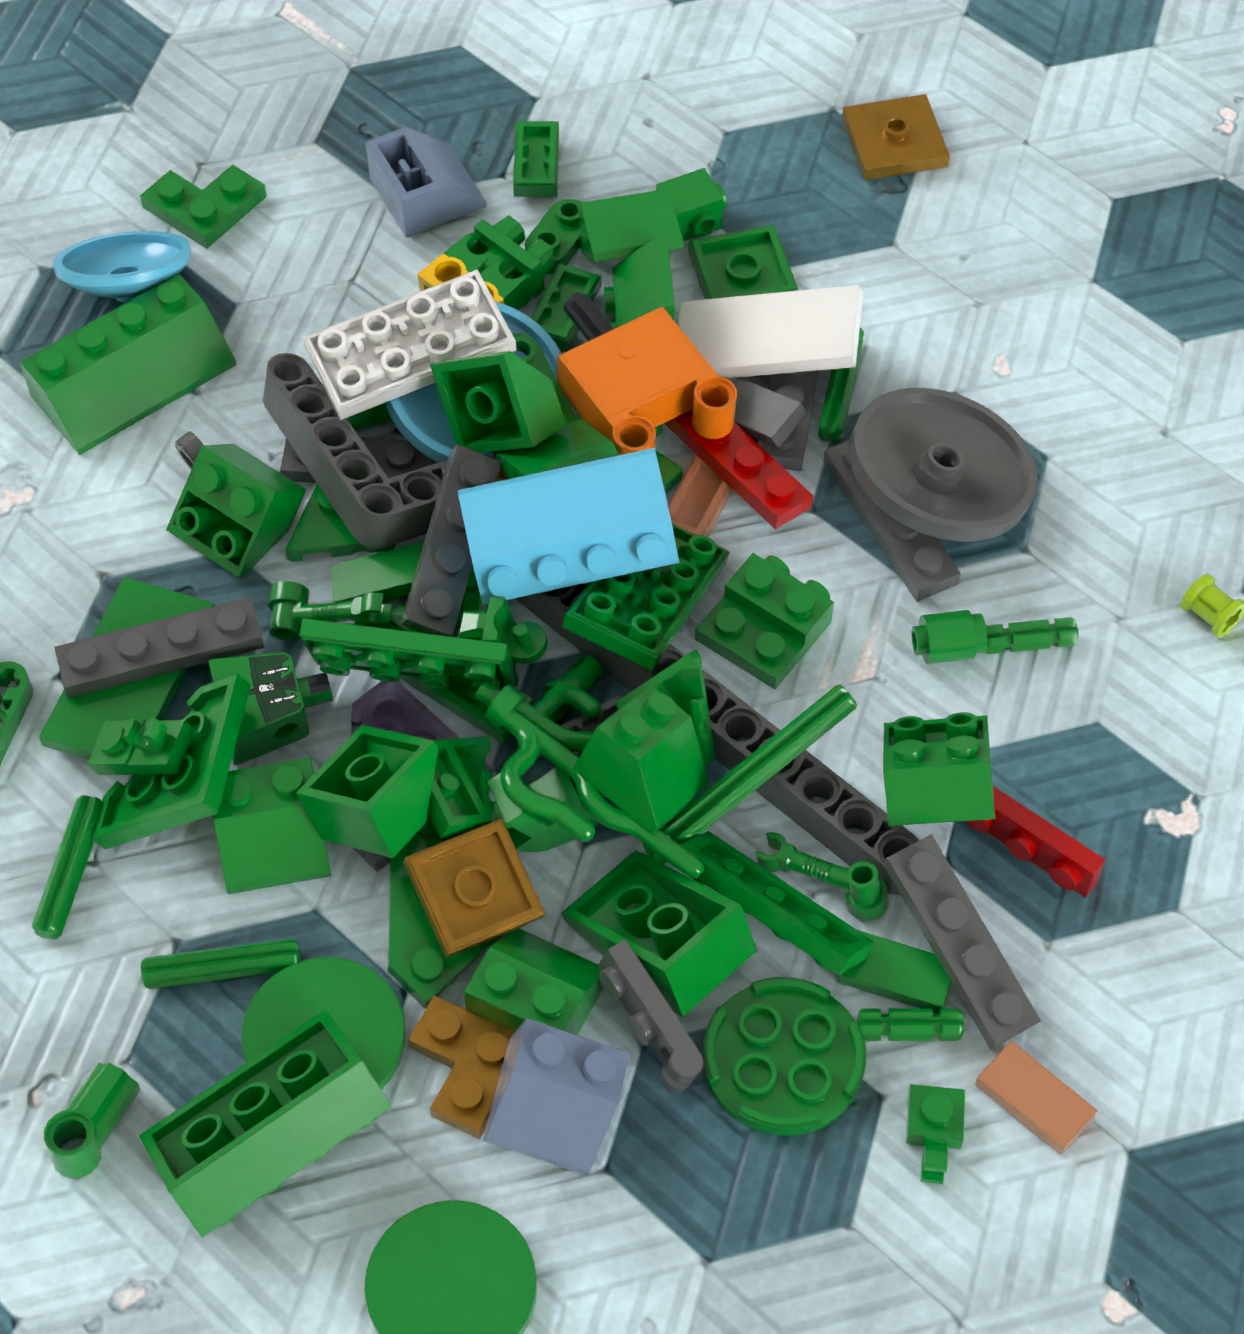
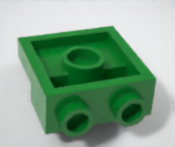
[695,553,834,689]

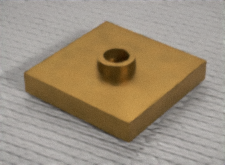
[842,94,950,180]
[403,818,545,959]

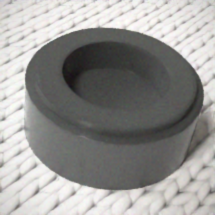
[175,431,204,469]

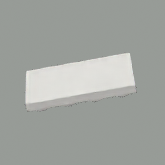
[303,269,516,420]
[678,285,863,378]

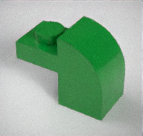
[487,767,599,852]

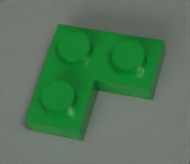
[140,164,267,249]

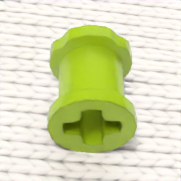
[1180,573,1244,638]

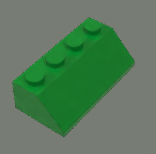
[20,273,237,455]
[139,1009,392,1237]

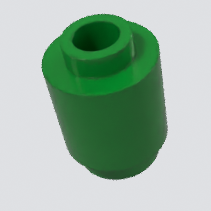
[911,610,988,664]

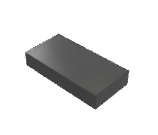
[733,377,807,448]

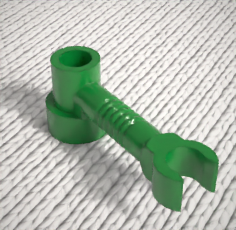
[268,581,392,641]
[755,832,889,921]

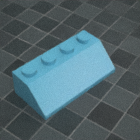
[457,448,679,605]

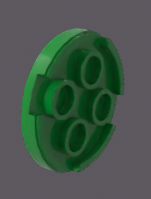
[241,957,406,1090]
[703,977,866,1136]
[365,1200,537,1334]

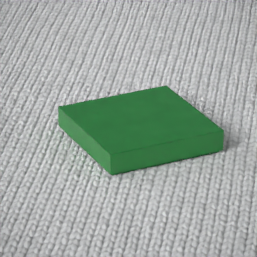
[688,225,799,299]

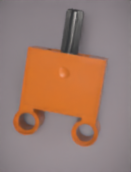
[557,292,737,455]

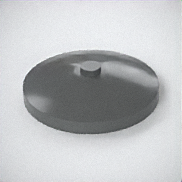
[848,388,1037,542]

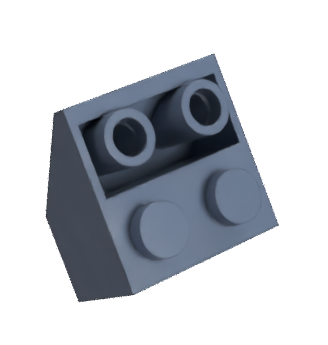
[365,127,486,238]

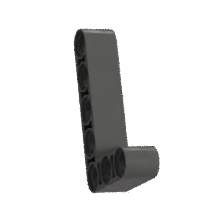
[263,353,448,549]

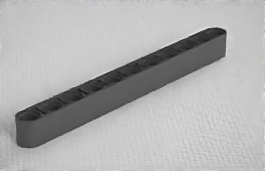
[514,582,919,895]

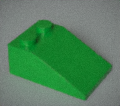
[561,850,757,1017]

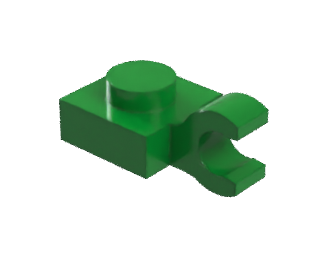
[906,1084,965,1184]

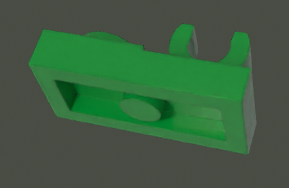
[87,718,195,775]

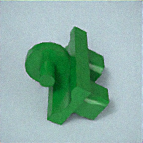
[459,597,548,687]

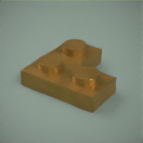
[408,995,515,1140]

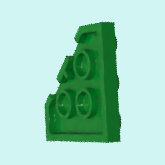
[91,674,251,849]
[387,814,539,1009]

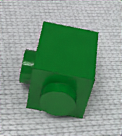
[656,168,727,242]

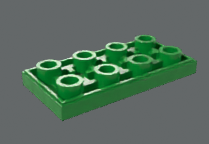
[562,523,730,671]
[39,577,215,760]
[299,618,516,692]

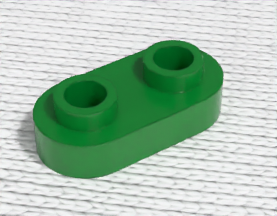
[525,199,581,274]

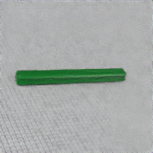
[643,685,857,864]

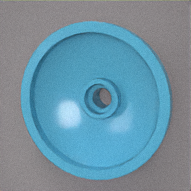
[53,231,192,302]

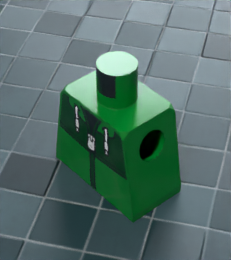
[208,652,333,765]

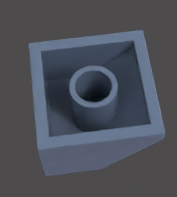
[483,1018,630,1175]

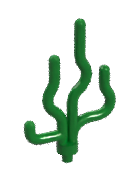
[475,680,704,878]

